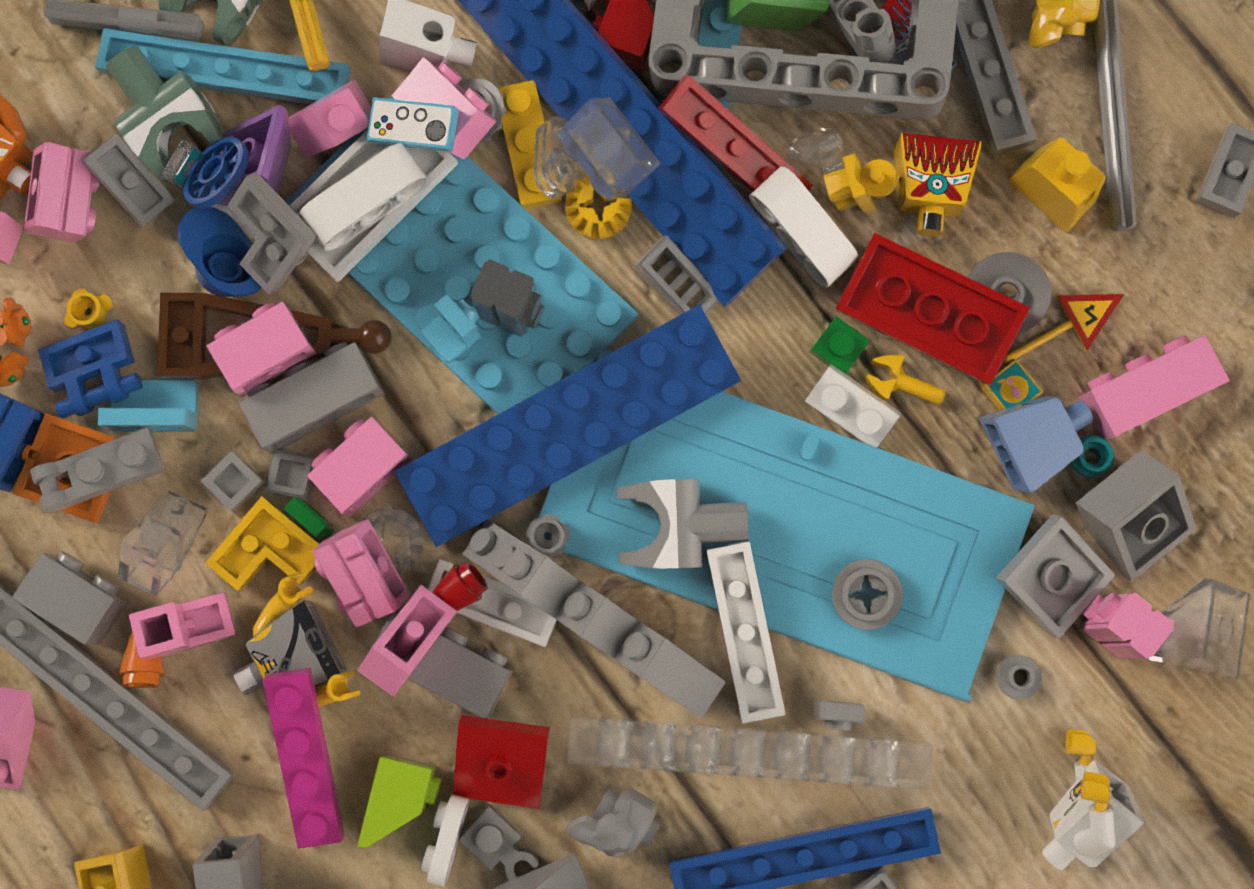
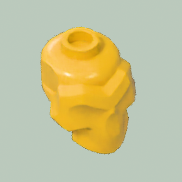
[1028,0,1100,48]

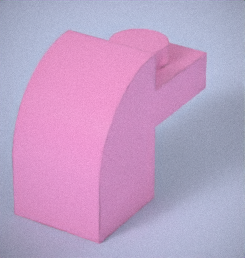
[128,592,238,659]

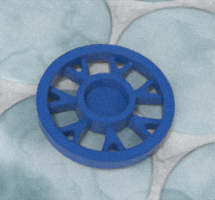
[183,137,250,209]

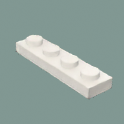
[706,541,786,724]

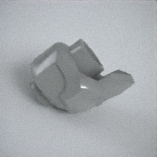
[565,788,660,857]

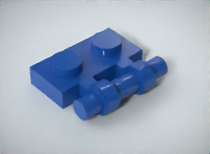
[38,319,143,419]

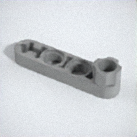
[827,0,897,63]

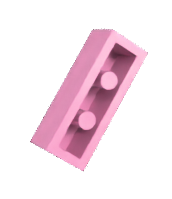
[1078,335,1230,441]

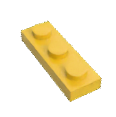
[498,80,562,210]

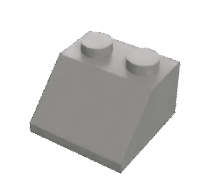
[1076,450,1197,582]

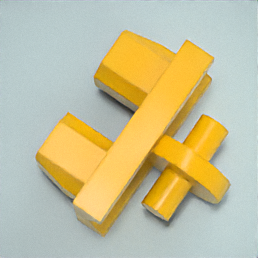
[823,153,898,214]

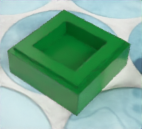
[284,497,335,540]

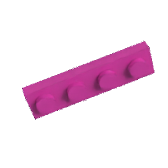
[263,667,345,849]

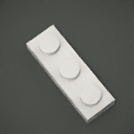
[428,559,557,647]

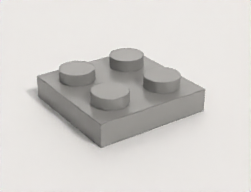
[996,514,1115,639]

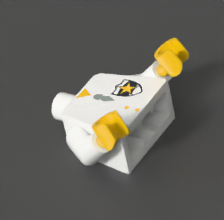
[1042,729,1144,871]

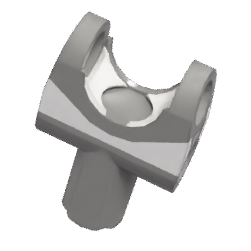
[617,479,748,569]

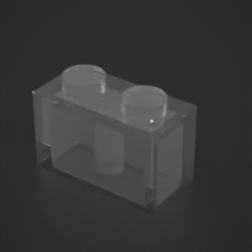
[556,97,661,200]

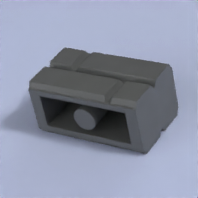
[470,259,544,337]

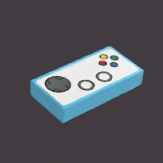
[367,97,459,152]

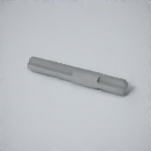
[44,0,204,39]

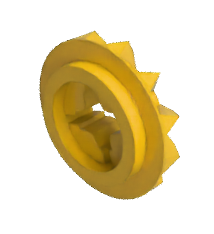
[565,172,632,239]

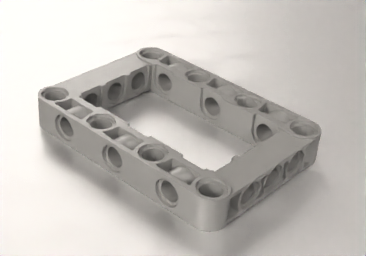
[649,0,959,120]

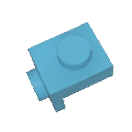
[421,294,481,363]

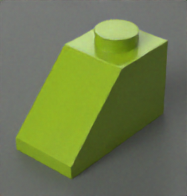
[357,754,442,849]

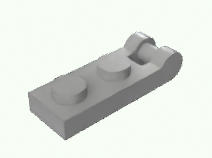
[30,427,166,513]

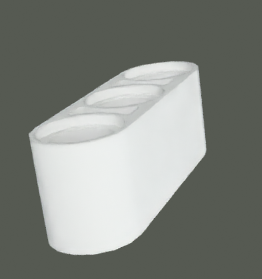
[299,143,428,252]
[749,166,859,288]

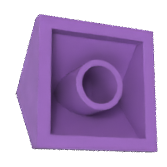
[217,105,292,206]

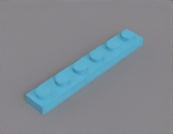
[95,28,351,105]

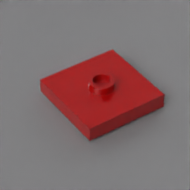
[452,715,550,809]

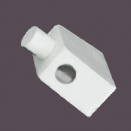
[379,0,477,71]

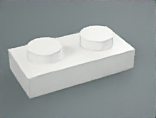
[805,364,901,448]

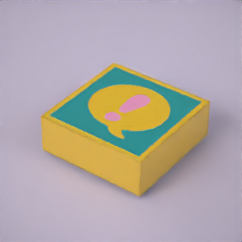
[981,359,1043,410]

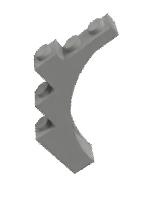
[462,519,726,719]

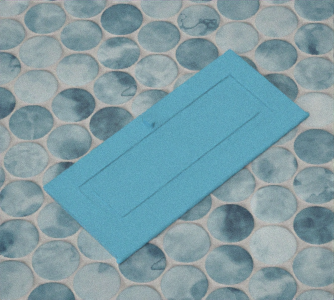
[527,348,1035,702]

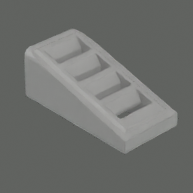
[631,235,719,315]

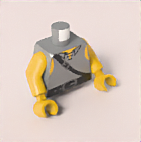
[233,571,361,708]

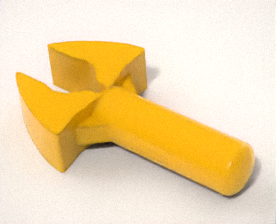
[864,355,946,405]

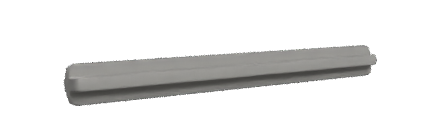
[1093,0,1137,231]

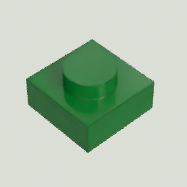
[809,316,870,374]

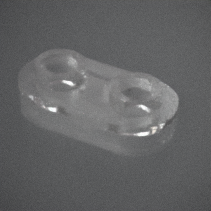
[534,116,579,199]

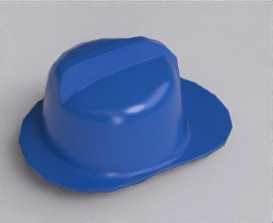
[177,207,262,298]

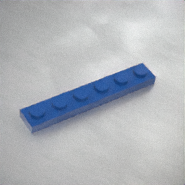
[669,807,941,889]

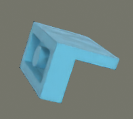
[98,380,199,432]

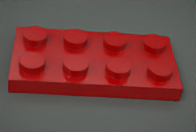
[836,233,1030,386]

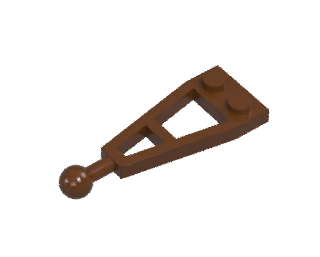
[157,292,392,379]

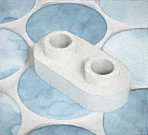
[421,794,469,887]

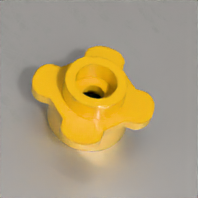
[64,288,113,330]

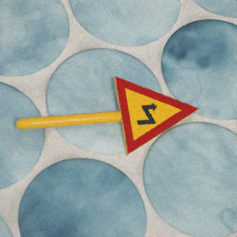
[1003,294,1124,363]

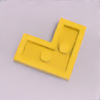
[204,496,320,592]

